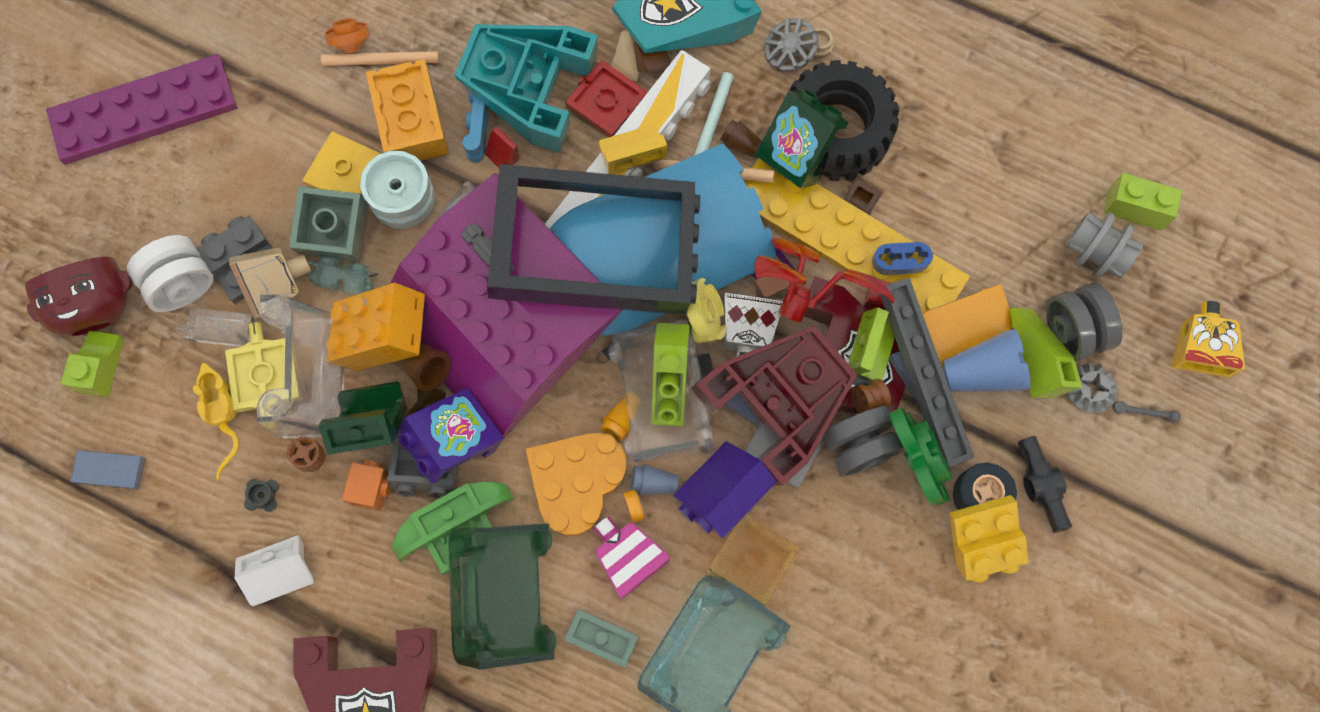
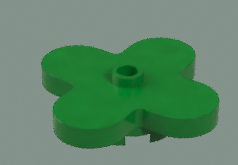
[889,407,953,506]

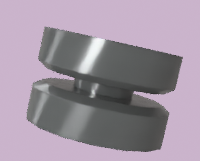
[1046,283,1122,361]
[823,406,905,477]

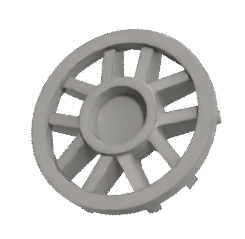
[765,17,819,72]

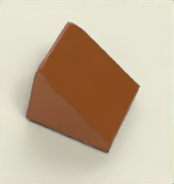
[755,277,790,298]

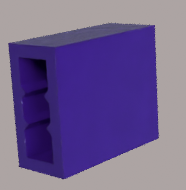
[673,441,777,538]

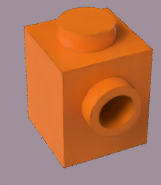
[342,459,391,512]

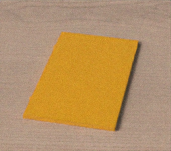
[922,284,1012,367]

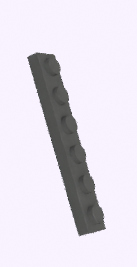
[879,278,974,467]

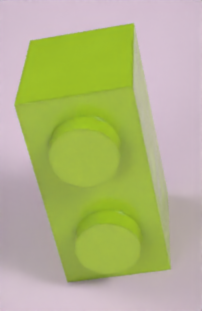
[1103,173,1183,231]

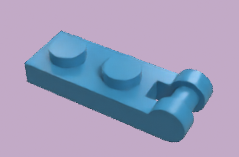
[462,91,489,163]

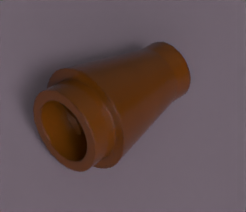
[720,119,762,158]

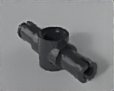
[1017,436,1073,533]

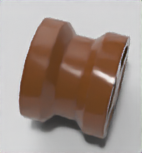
[851,378,891,414]
[287,436,326,472]

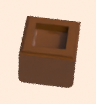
[634,42,671,72]
[843,176,884,215]

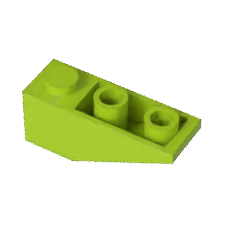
[1009,307,1082,399]
[651,323,689,426]

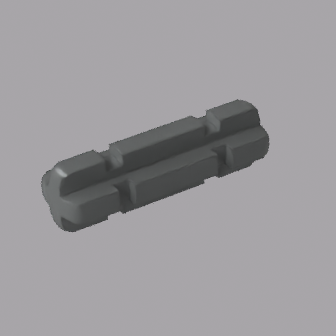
[462,223,514,273]

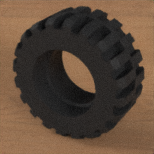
[789,60,899,181]

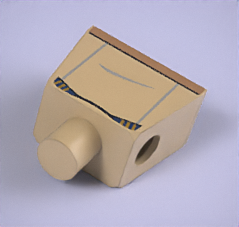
[229,248,311,319]

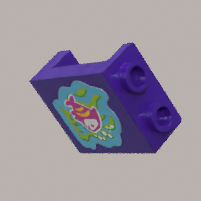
[397,388,504,484]

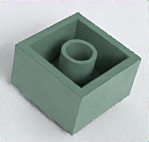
[289,186,368,261]

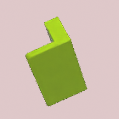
[848,307,895,381]

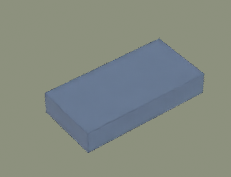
[70,450,145,490]

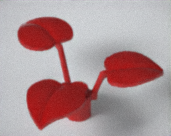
[754,237,894,322]

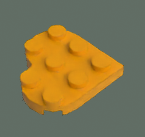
[526,433,627,536]

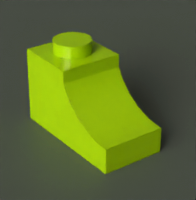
[61,331,124,398]

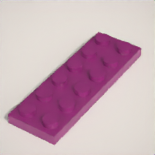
[46,54,238,165]

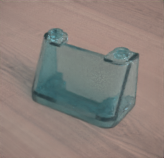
[637,575,791,712]

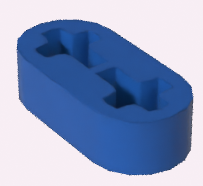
[872,242,933,275]

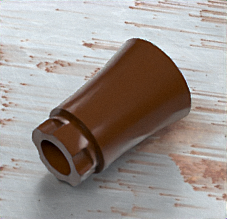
[392,341,451,391]

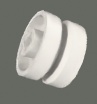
[127,235,213,312]

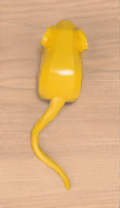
[192,363,239,480]

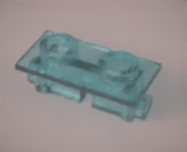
[308,256,378,295]

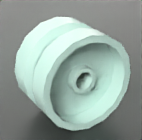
[360,151,435,229]

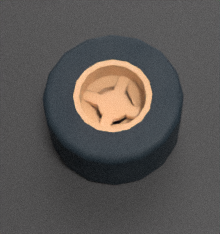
[952,462,1017,510]

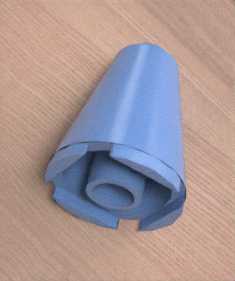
[942,329,1031,391]

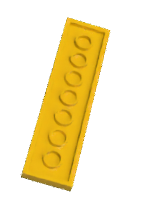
[744,158,970,313]

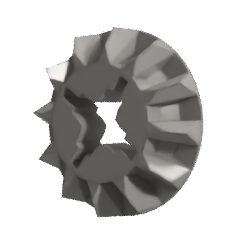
[1068,363,1119,413]

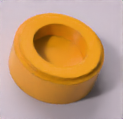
[623,490,645,524]

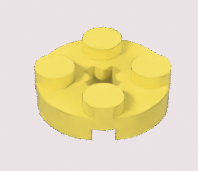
[686,278,726,343]

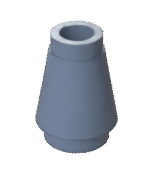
[630,463,679,495]

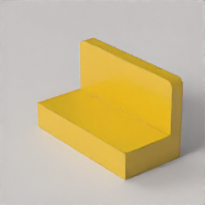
[599,125,667,174]

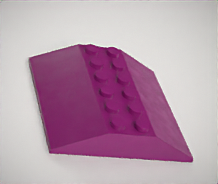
[390,173,623,441]

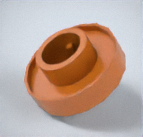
[324,18,370,53]

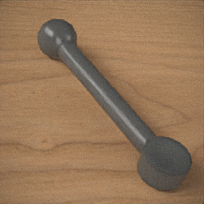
[1112,401,1181,422]

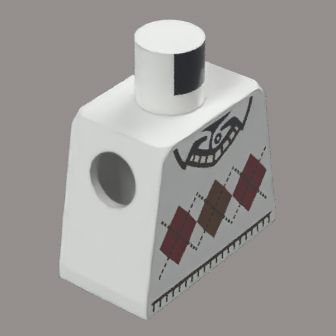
[723,293,783,357]

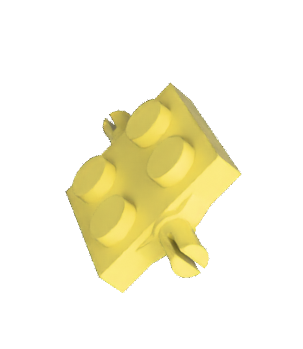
[225,322,300,428]

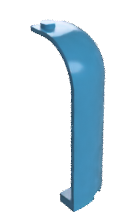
[550,143,776,335]

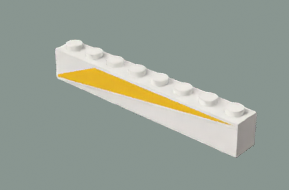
[545,50,711,228]

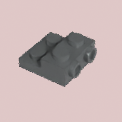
[197,215,273,304]
[387,421,460,499]

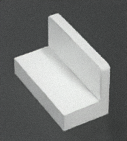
[235,535,314,606]

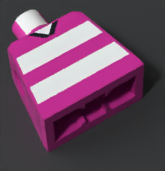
[594,516,670,600]

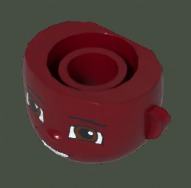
[25,257,133,337]

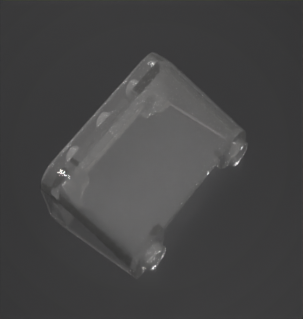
[257,294,344,439]
[608,319,716,462]

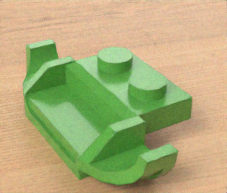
[392,482,515,575]

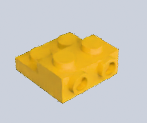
[949,495,1029,583]

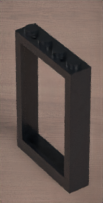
[487,164,701,315]

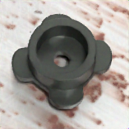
[244,479,279,512]

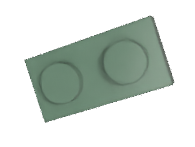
[564,609,639,668]

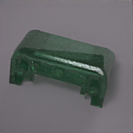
[448,523,557,670]

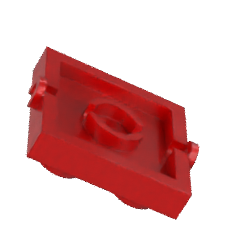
[565,60,648,137]

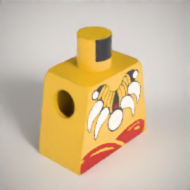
[1171,301,1245,377]

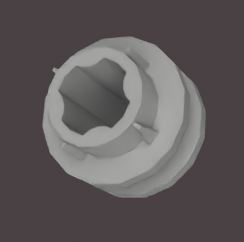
[1065,212,1143,278]

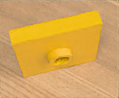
[302,131,381,196]

